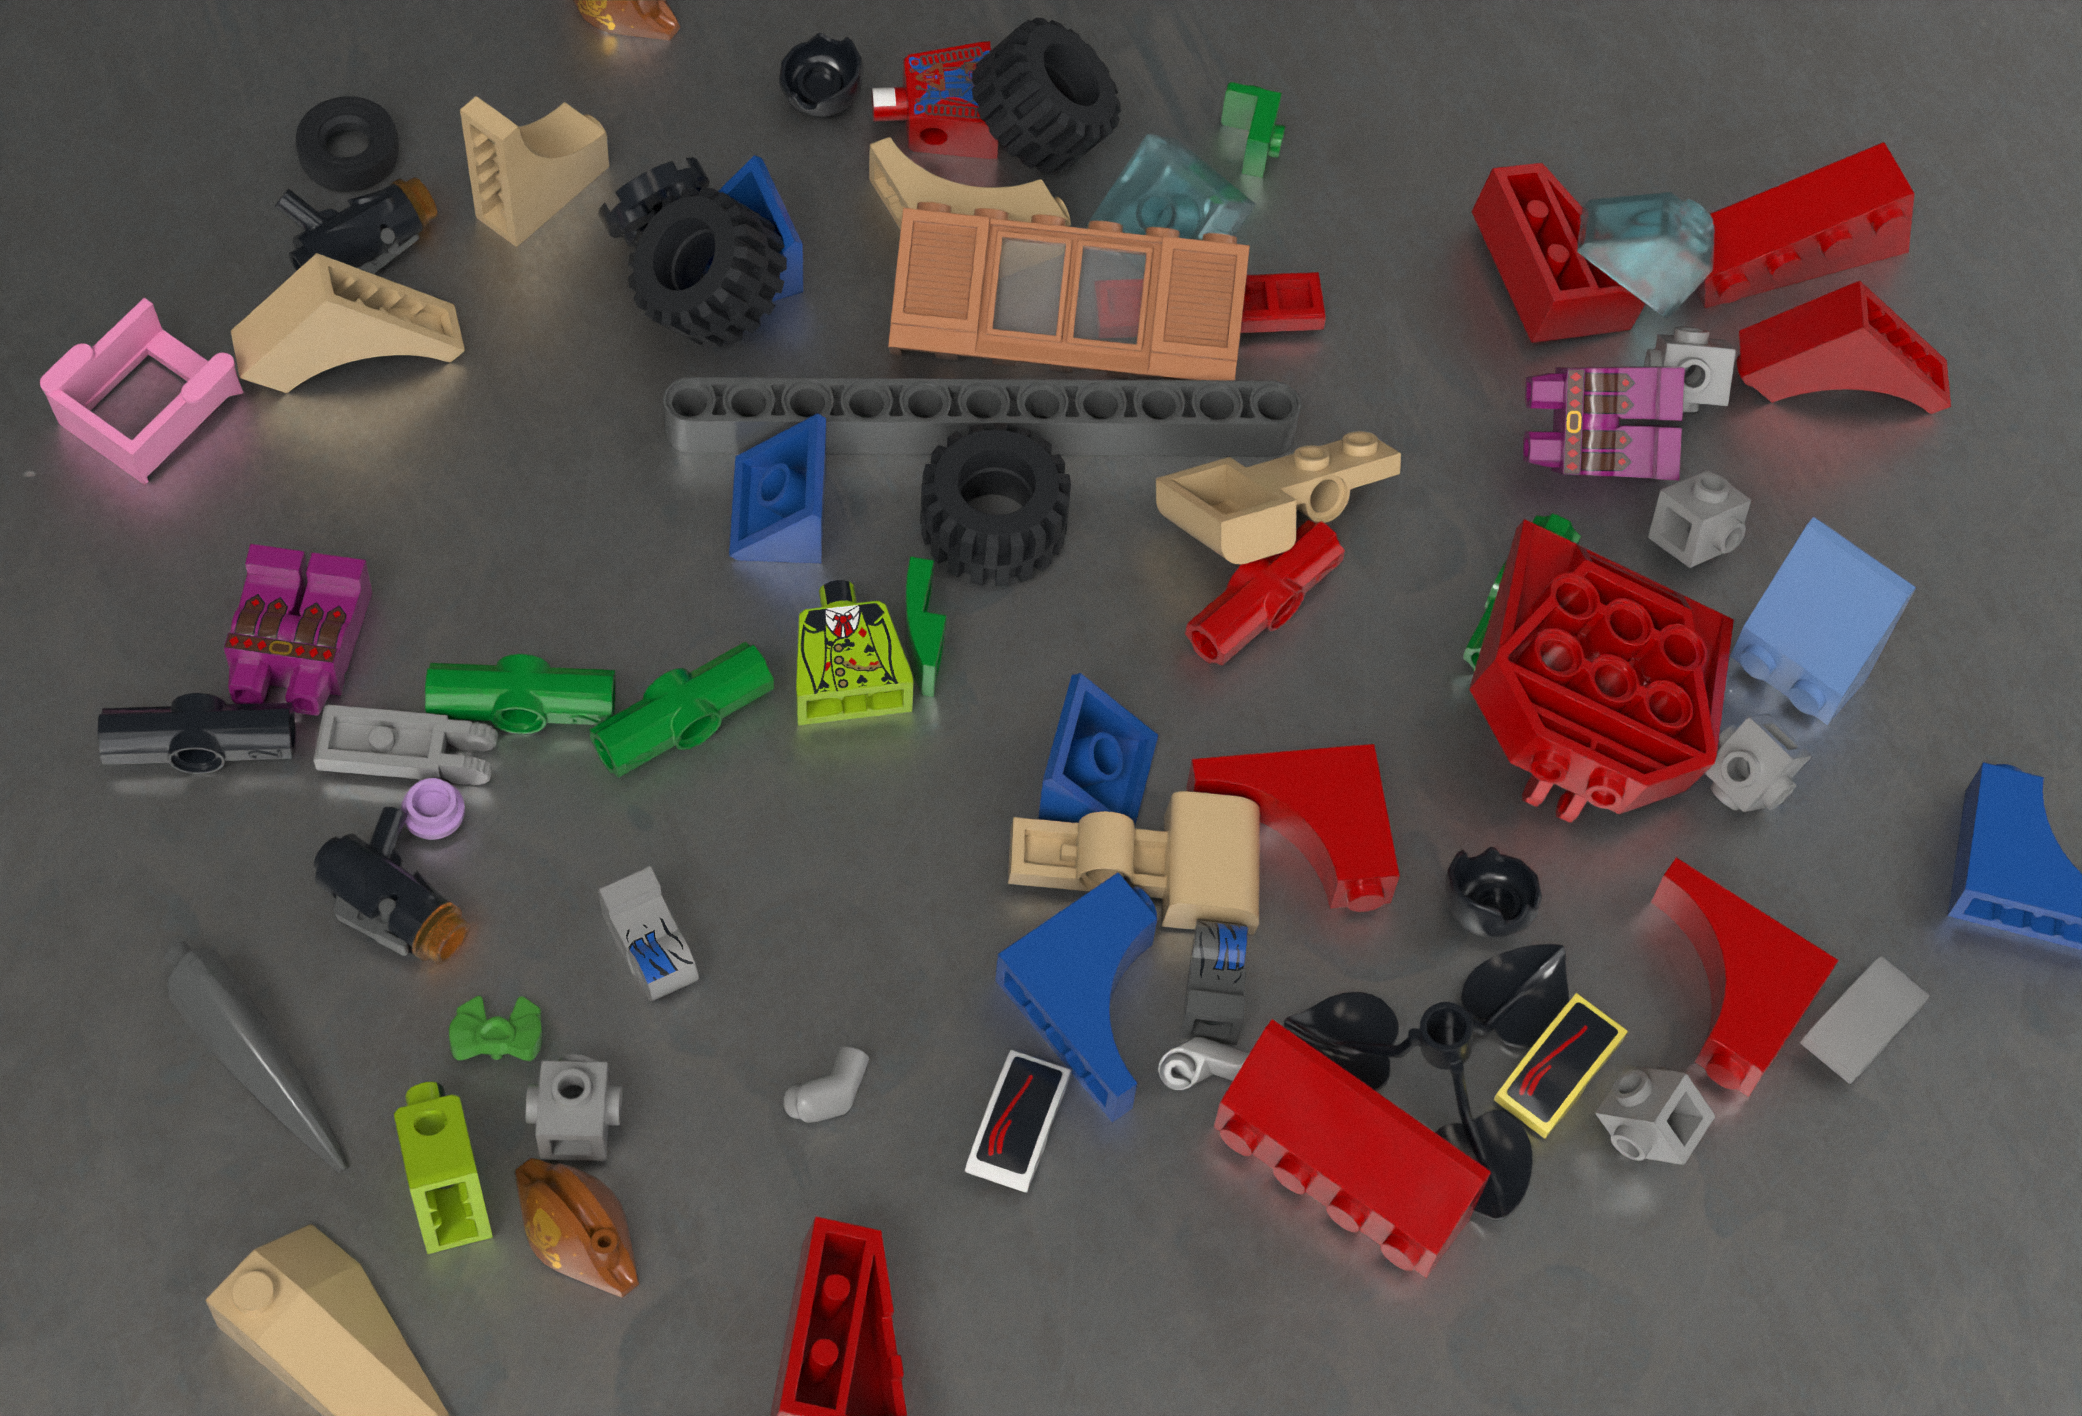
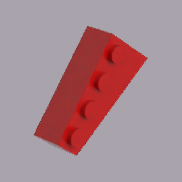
[1676,142,1915,309]

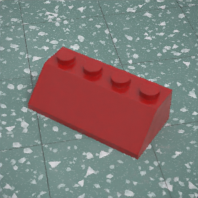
[1214,1019,1491,1279]

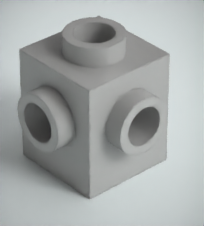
[1644,326,1736,412]
[1648,470,1751,568]
[1705,714,1812,812]
[526,1054,622,1161]
[1595,1065,1715,1165]

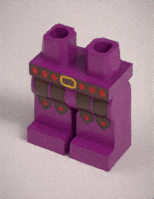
[1523,366,1685,481]
[224,544,372,716]

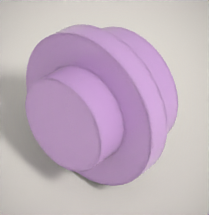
[401,778,465,840]

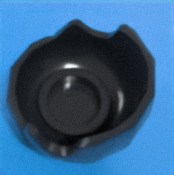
[779,33,864,118]
[1445,847,1542,938]

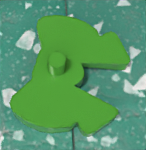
[449,996,542,1061]

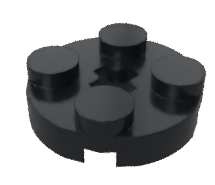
[598,157,710,247]

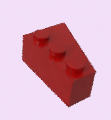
[1471,163,1655,343]
[770,1216,907,1416]

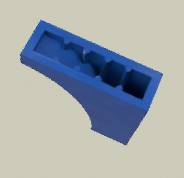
[1948,762,2082,950]
[995,873,1158,1123]

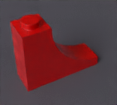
[1736,280,1951,414]
[1186,744,1400,912]
[1651,857,1839,1097]

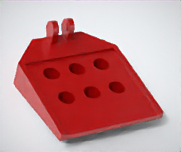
[1469,519,1734,823]

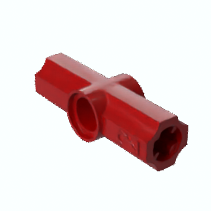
[1185,520,1345,666]

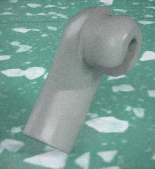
[1158,1037,1249,1090]
[783,1046,869,1123]

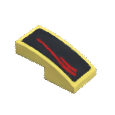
[1494,993,1628,1139]

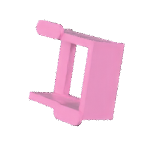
[40,298,243,485]

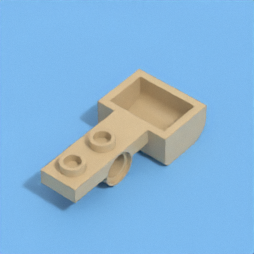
[1156,431,1401,565]
[1008,791,1260,935]

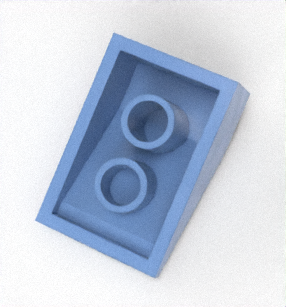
[1730,517,1916,726]

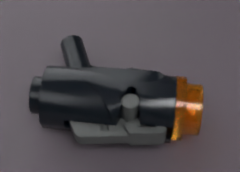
[274,177,438,274]
[314,807,470,965]

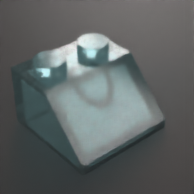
[1086,134,1256,274]
[1577,192,1715,319]

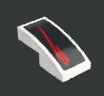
[965,1050,1071,1193]

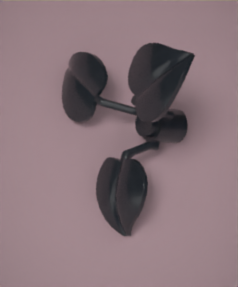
[1284,944,1569,1221]

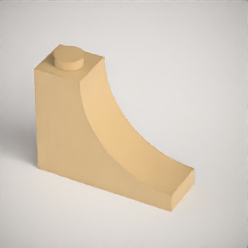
[460,96,609,247]
[869,137,1071,280]
[231,253,465,393]

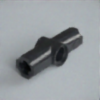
[97,693,296,774]

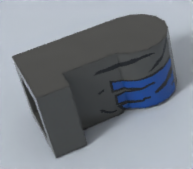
[1180,920,1248,1045]

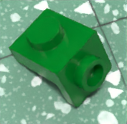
[1221,82,1286,178]

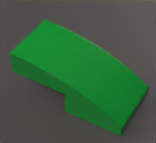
[905,556,947,697]

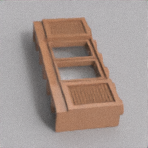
[888,202,1250,380]

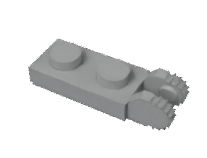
[314,704,498,786]

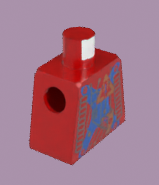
[872,41,998,159]

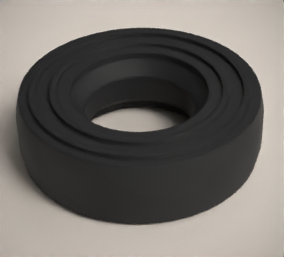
[296,96,399,191]

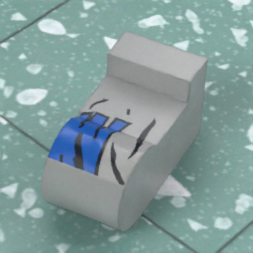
[598,866,699,1002]

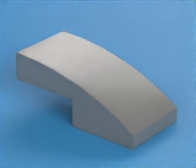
[1800,956,1931,1084]

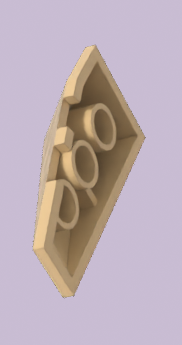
[205,1224,450,1416]

